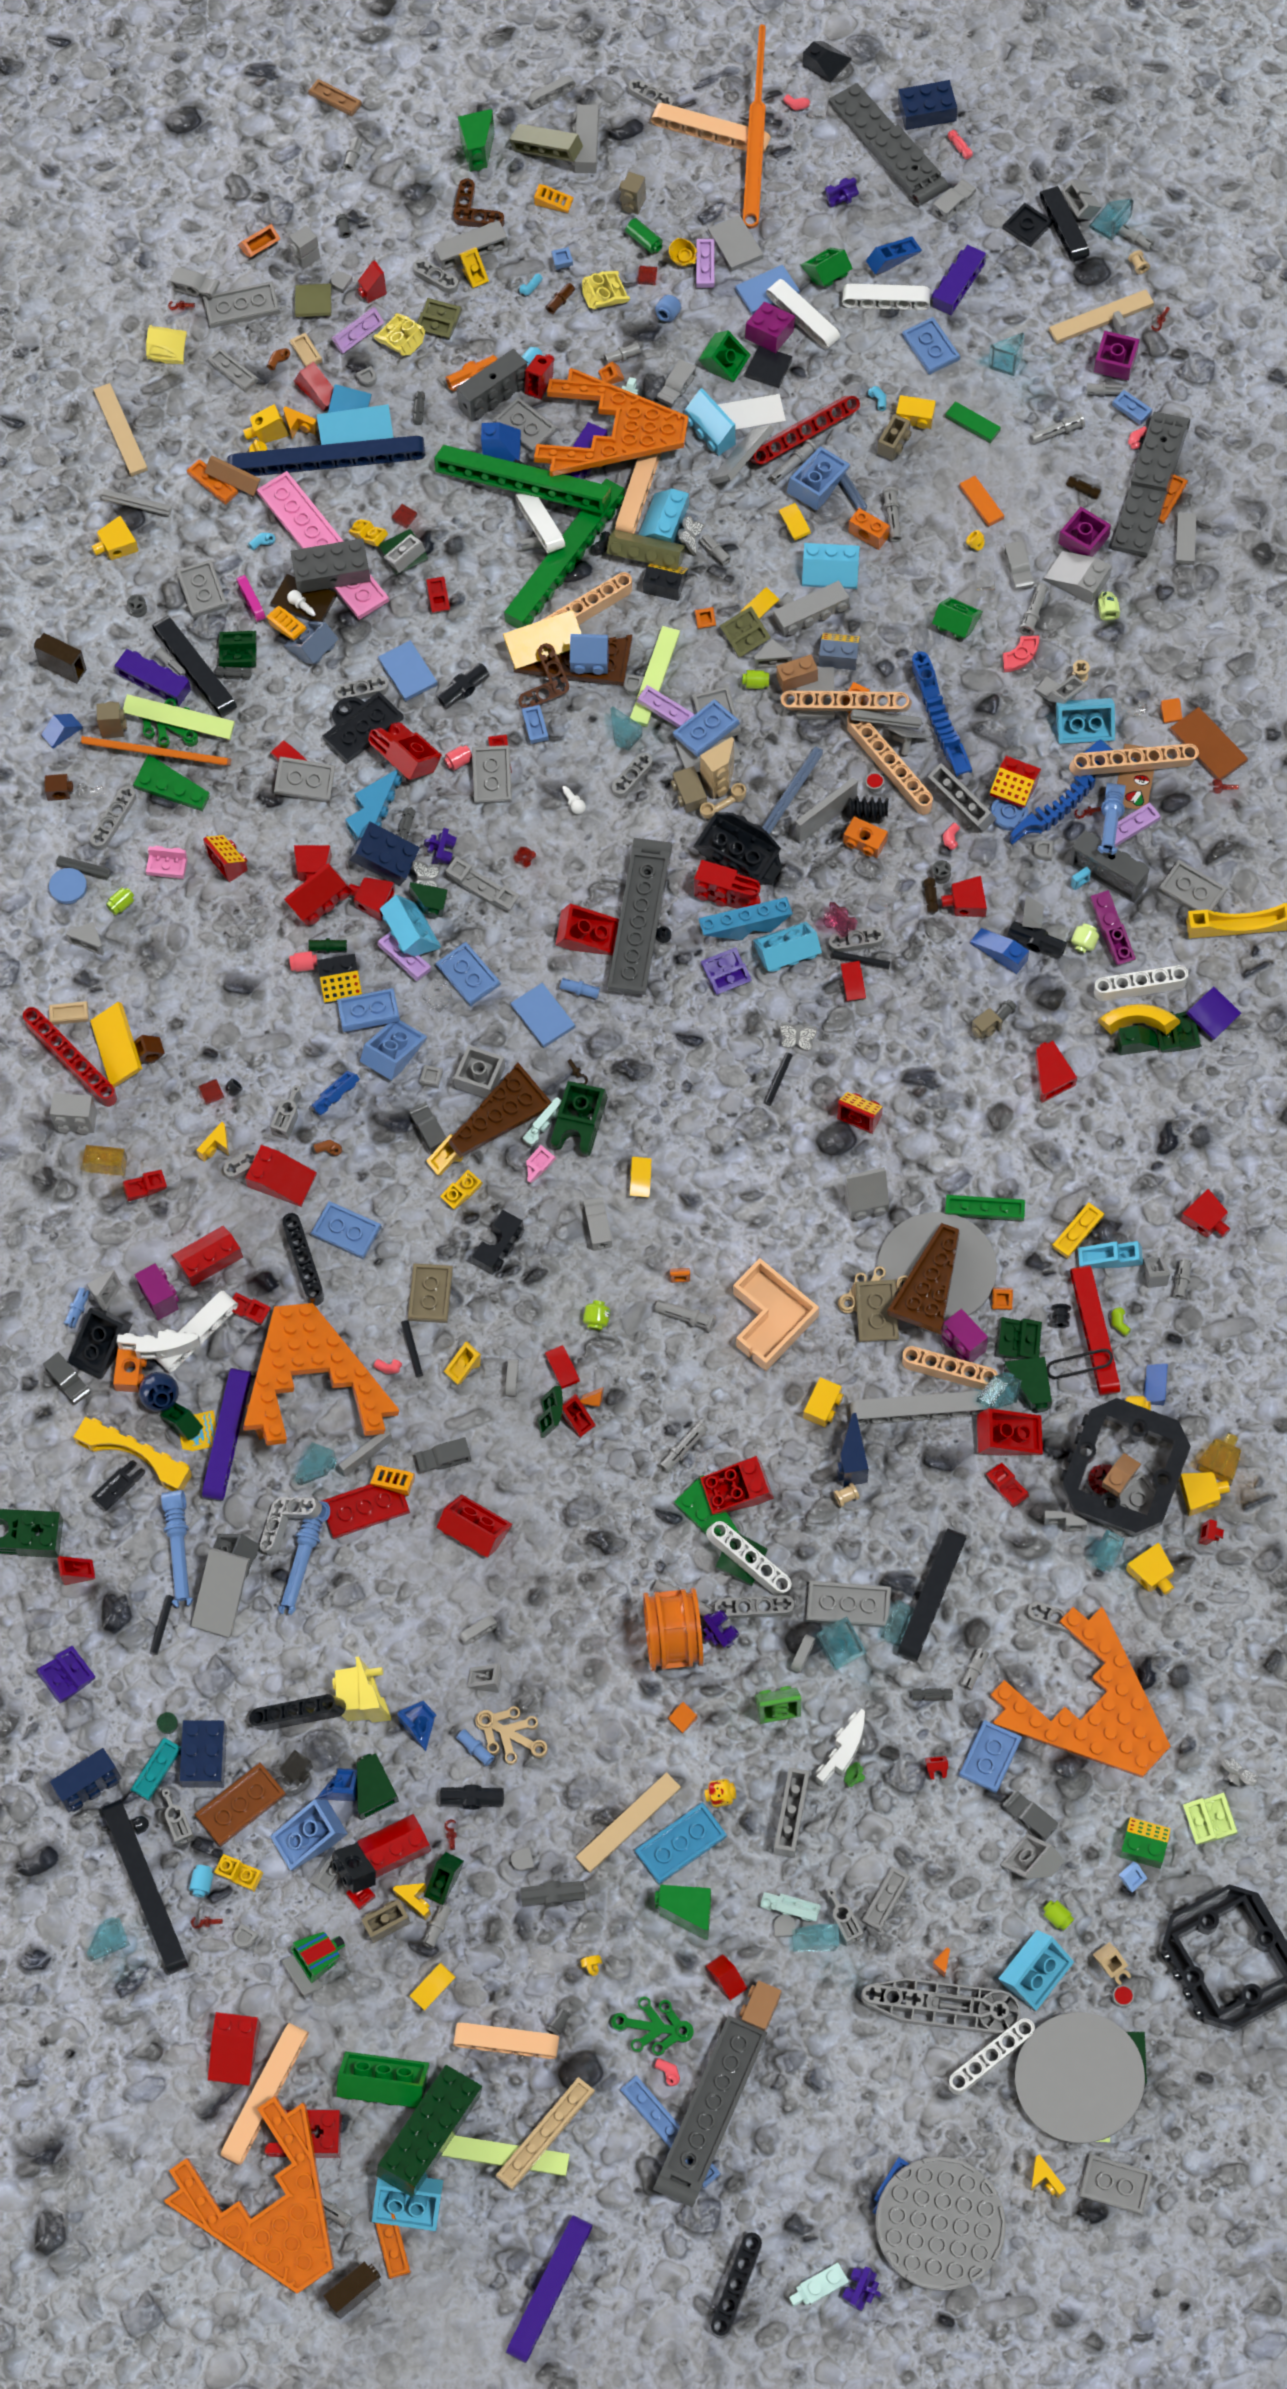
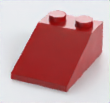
[555,903,619,956]
[245,1145,317,1207]
[977,1408,1043,1456]
[208,2012,261,2086]

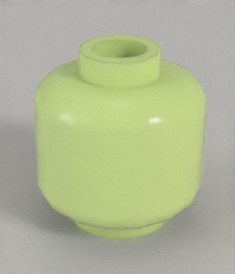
[1071,923,1099,954]

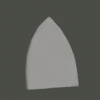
[887,725,931,755]

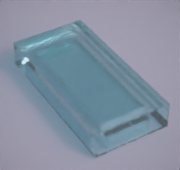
[881,1600,914,1646]

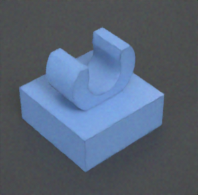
[551,247,573,270]

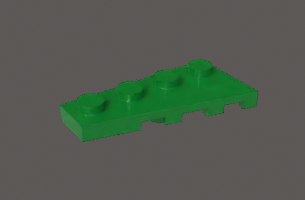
[133,754,210,812]
[674,1475,740,1537]

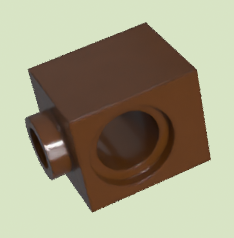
[45,774,73,801]
[134,1035,165,1063]

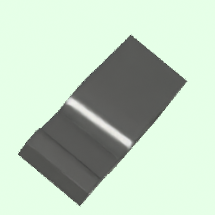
[408,1102,447,1155]
[43,1352,91,1405]
[415,1437,472,1473]
[1002,1790,1058,1842]

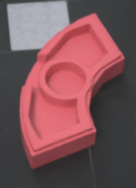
[1003,636,1039,673]

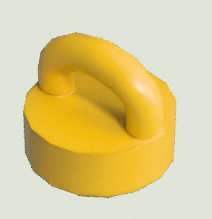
[249,439,267,452]
[966,530,985,551]
[580,1955,602,1976]

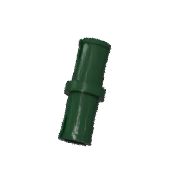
[308,938,347,953]

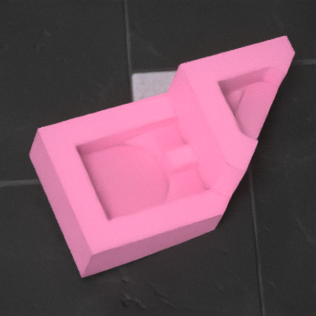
[526,1145,557,1183]

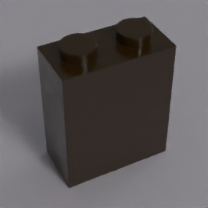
[34,633,87,684]
[323,2261,381,2319]

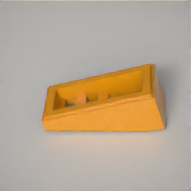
[534,184,574,213]
[267,606,307,641]
[370,1465,415,1496]

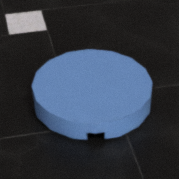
[990,798,1029,831]
[49,868,87,904]

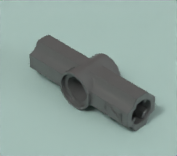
[521,1881,585,1907]

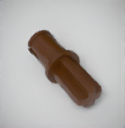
[545,283,575,314]

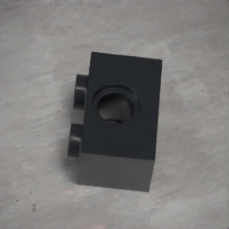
[332,1843,376,1894]

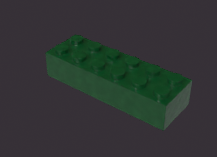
[376,2065,482,2198]

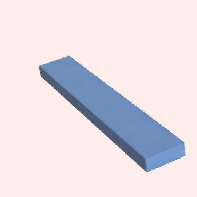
[620,2075,721,2189]

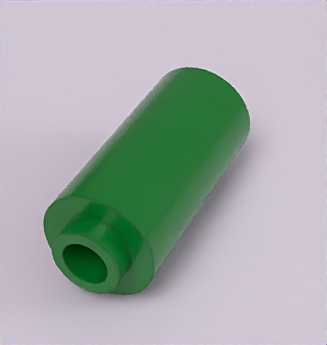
[625,218,663,254]

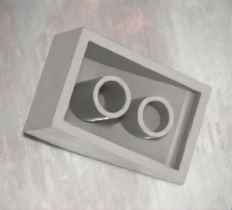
[1044,551,1112,605]
[845,1167,889,1220]

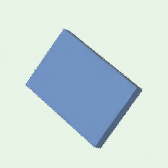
[735,264,800,315]
[902,317,961,375]
[378,640,438,702]
[672,699,740,757]
[435,942,501,1006]
[511,983,575,1048]
[337,988,400,1032]
[311,1201,382,1260]
[959,1720,1022,1794]

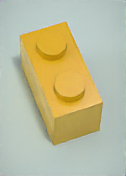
[896,395,936,429]
[803,1377,844,1428]

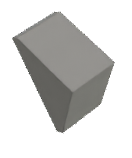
[755,639,792,669]
[66,922,104,956]
[1143,1256,1170,1288]
[87,1270,122,1311]
[467,1664,502,1693]

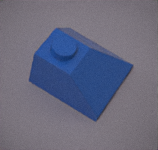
[481,422,521,462]

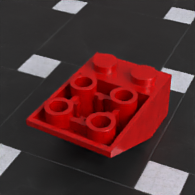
[700,1456,774,1515]

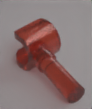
[1212,779,1239,794]

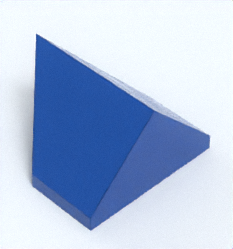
[397,1700,437,1751]
[315,1768,357,1802]

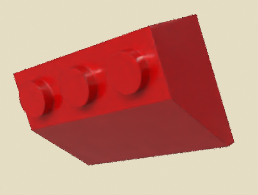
[284,863,353,927]
[172,1226,243,1287]
[436,1494,513,1558]
[357,1814,431,1878]

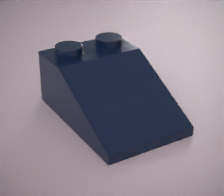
[837,1413,869,1487]

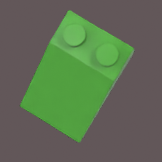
[756,1686,801,1724]

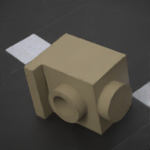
[971,1008,1003,1040]

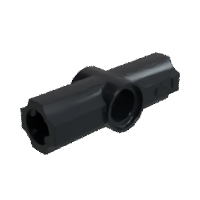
[437,663,490,709]
[1007,921,1067,958]
[440,1784,504,1810]

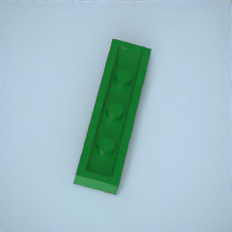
[945,1195,1025,1221]

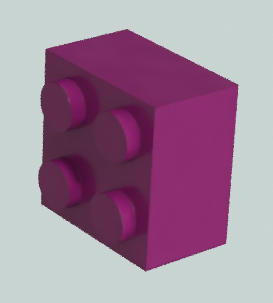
[745,302,795,353]
[1094,331,1140,381]
[1058,507,1111,557]
[134,1263,179,1320]
[942,1308,988,1362]

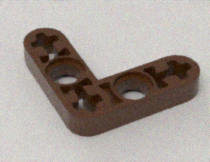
[454,178,505,228]
[518,643,569,709]

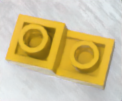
[779,503,811,541]
[348,519,388,547]
[741,587,780,619]
[629,1157,652,1197]
[440,1170,483,1210]
[214,1854,264,1892]
[410,1963,456,2011]

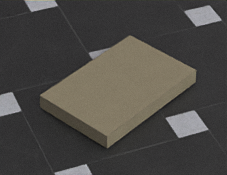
[408,1263,453,1323]
[855,1280,899,1342]

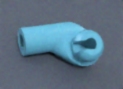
[519,274,543,296]
[868,386,887,411]
[248,533,276,550]

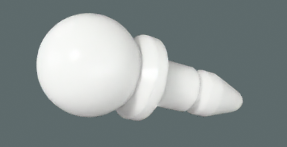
[287,590,316,616]
[562,786,586,814]

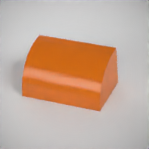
[238,224,280,258]

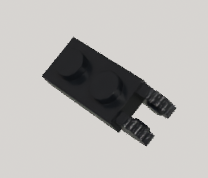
[91,1460,145,1511]

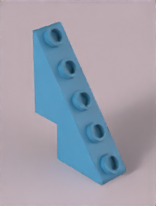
[345,769,402,841]
[698,897,793,940]

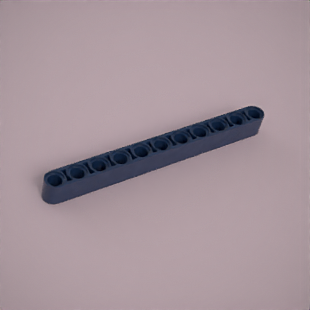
[227,436,425,476]

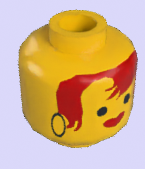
[705,1778,736,1808]

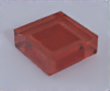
[638,266,658,285]
[392,504,417,529]
[198,1079,224,1105]

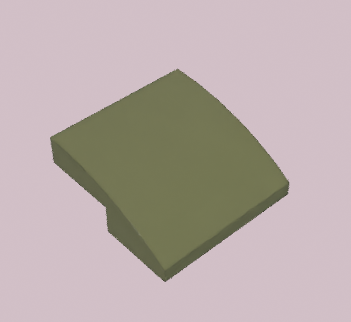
[295,283,332,317]
[417,298,462,339]
[719,606,771,658]

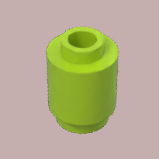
[742,670,769,689]
[106,887,134,915]
[1043,1900,1074,1931]

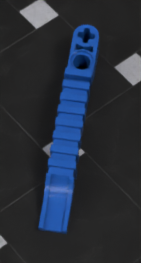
[912,651,972,777]
[1009,739,1113,845]

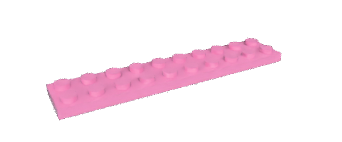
[257,471,389,620]

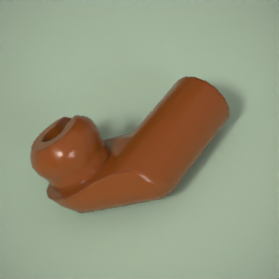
[267,348,290,370]
[313,1140,342,1156]

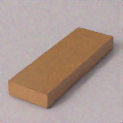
[308,79,362,116]
[205,455,261,496]

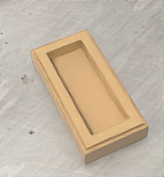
[290,333,323,367]
[49,1001,89,1025]

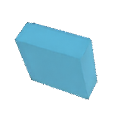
[1071,867,1091,890]

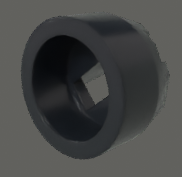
[656,926,672,943]
[225,1078,243,1096]
[132,1816,149,1834]

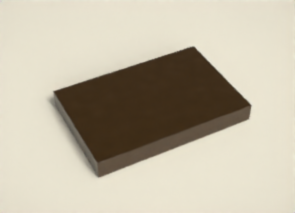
[271,574,337,622]

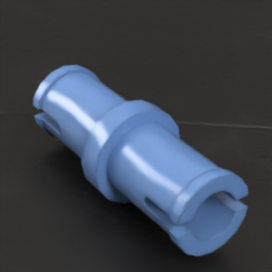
[560,977,600,999]
[63,1287,91,1328]
[456,1729,495,1766]

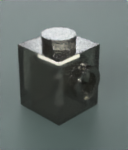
[279,1750,313,1786]

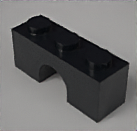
[472,1210,525,1275]

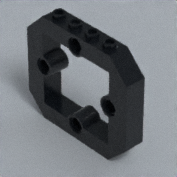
[1060,1398,1191,1537]
[1160,1884,1287,2032]

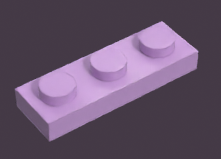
[696,239,714,288]
[332,307,384,353]
[637,685,695,728]
[1115,802,1161,847]
[378,932,431,981]

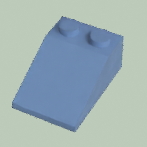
[787,446,850,511]
[360,1021,427,1081]
[270,1799,348,1871]

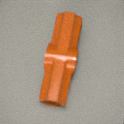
[445,355,497,391]

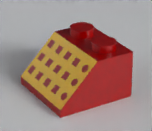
[989,756,1041,808]
[203,835,248,883]
[837,1092,883,1134]

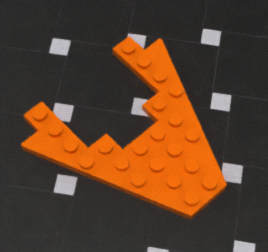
[534,368,689,477]
[243,1303,399,1446]
[990,1606,1171,1778]
[164,2096,334,2294]

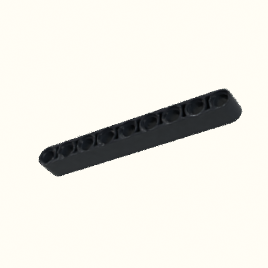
[101,1799,189,1975]

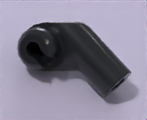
[591,531,610,555]

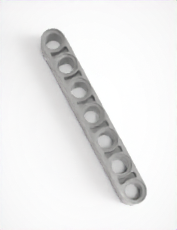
[850,1391,989,1425]

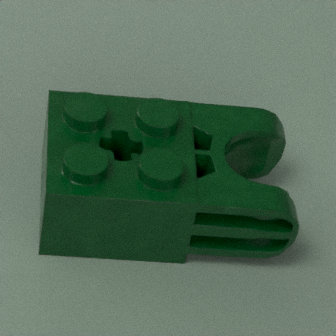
[551,1081,608,1156]
[0,1509,63,1558]

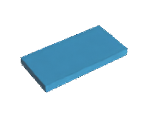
[635,1802,727,1885]

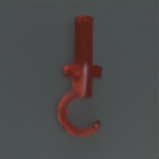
[168,301,195,310]
[1151,306,1170,331]
[1075,806,1101,819]
[445,1819,457,1850]
[191,1916,223,1929]

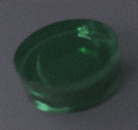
[157,1712,178,1734]

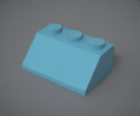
[685,388,736,456]
[638,488,689,543]
[802,543,860,589]
[1056,698,1115,744]
[380,895,441,956]
[753,922,822,972]
[998,1930,1074,2011]
[372,2177,443,2231]

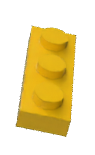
[1052,1202,1104,1259]

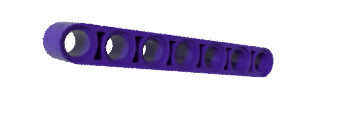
[202,1368,251,1501]
[506,2215,593,2363]

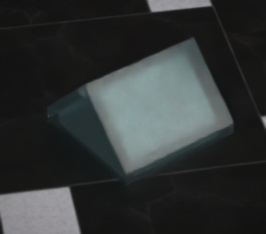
[1089,198,1134,240]
[989,333,1025,376]
[816,1616,867,1670]

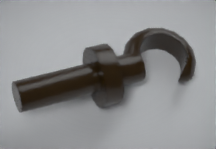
[567,1059,588,1085]

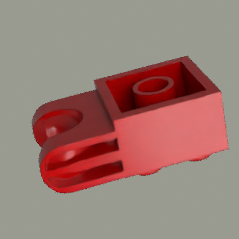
[369,722,442,780]
[694,860,761,909]
[265,2110,342,2158]

